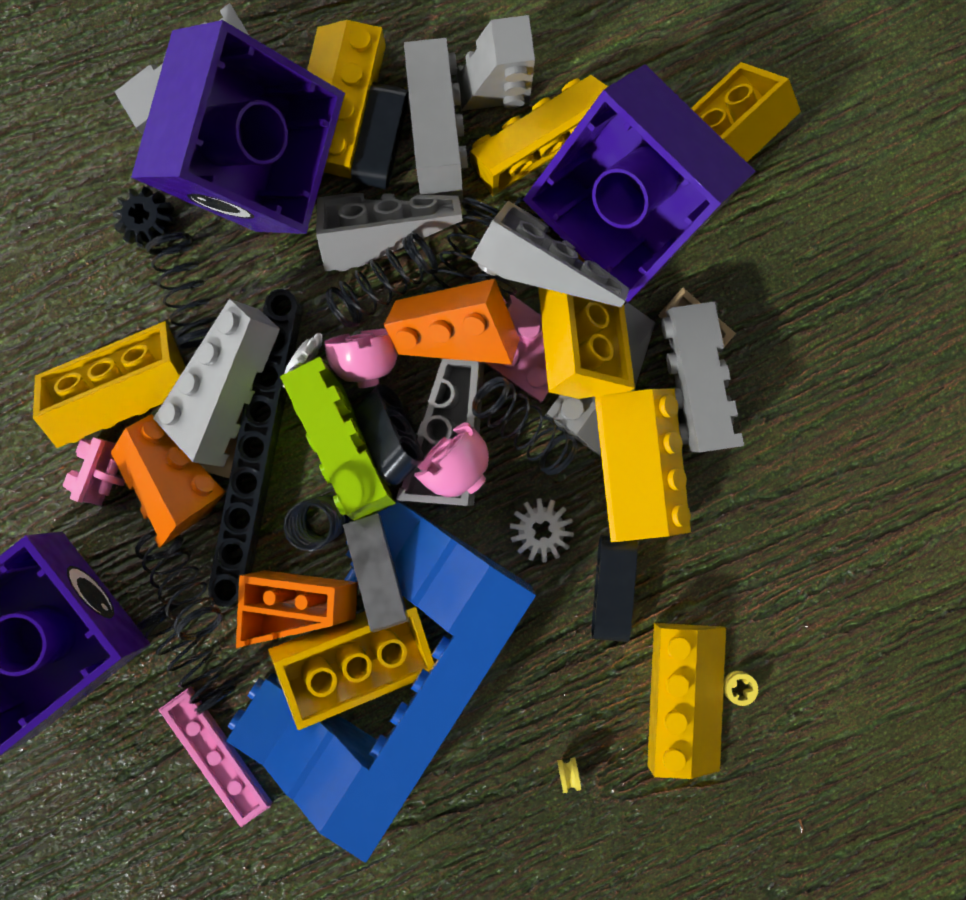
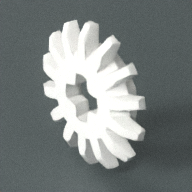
[283,333,322,388]
[510,498,574,562]

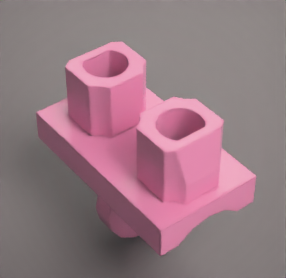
[63,437,125,506]

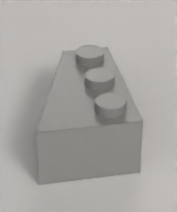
[456,15,535,111]

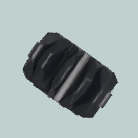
[112,186,177,249]

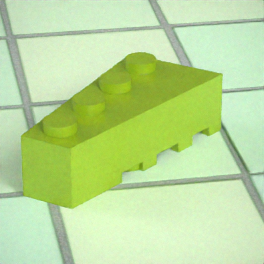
[280,357,396,521]

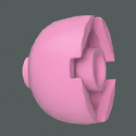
[324,328,398,388]
[414,422,489,497]

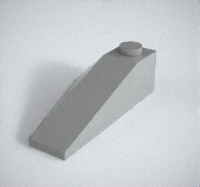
[316,193,463,271]
[471,201,629,307]
[545,302,655,457]

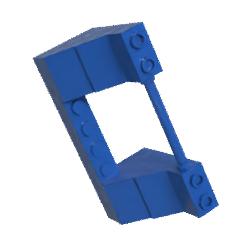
[226,497,536,863]

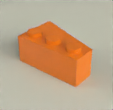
[384,278,520,365]
[111,414,226,548]
[236,570,358,648]

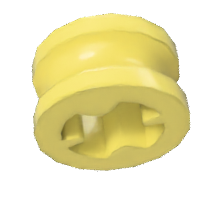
[723,671,758,706]
[557,757,581,793]

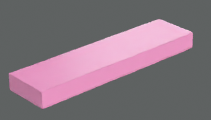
[158,686,273,827]

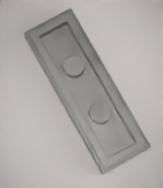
[343,514,409,633]

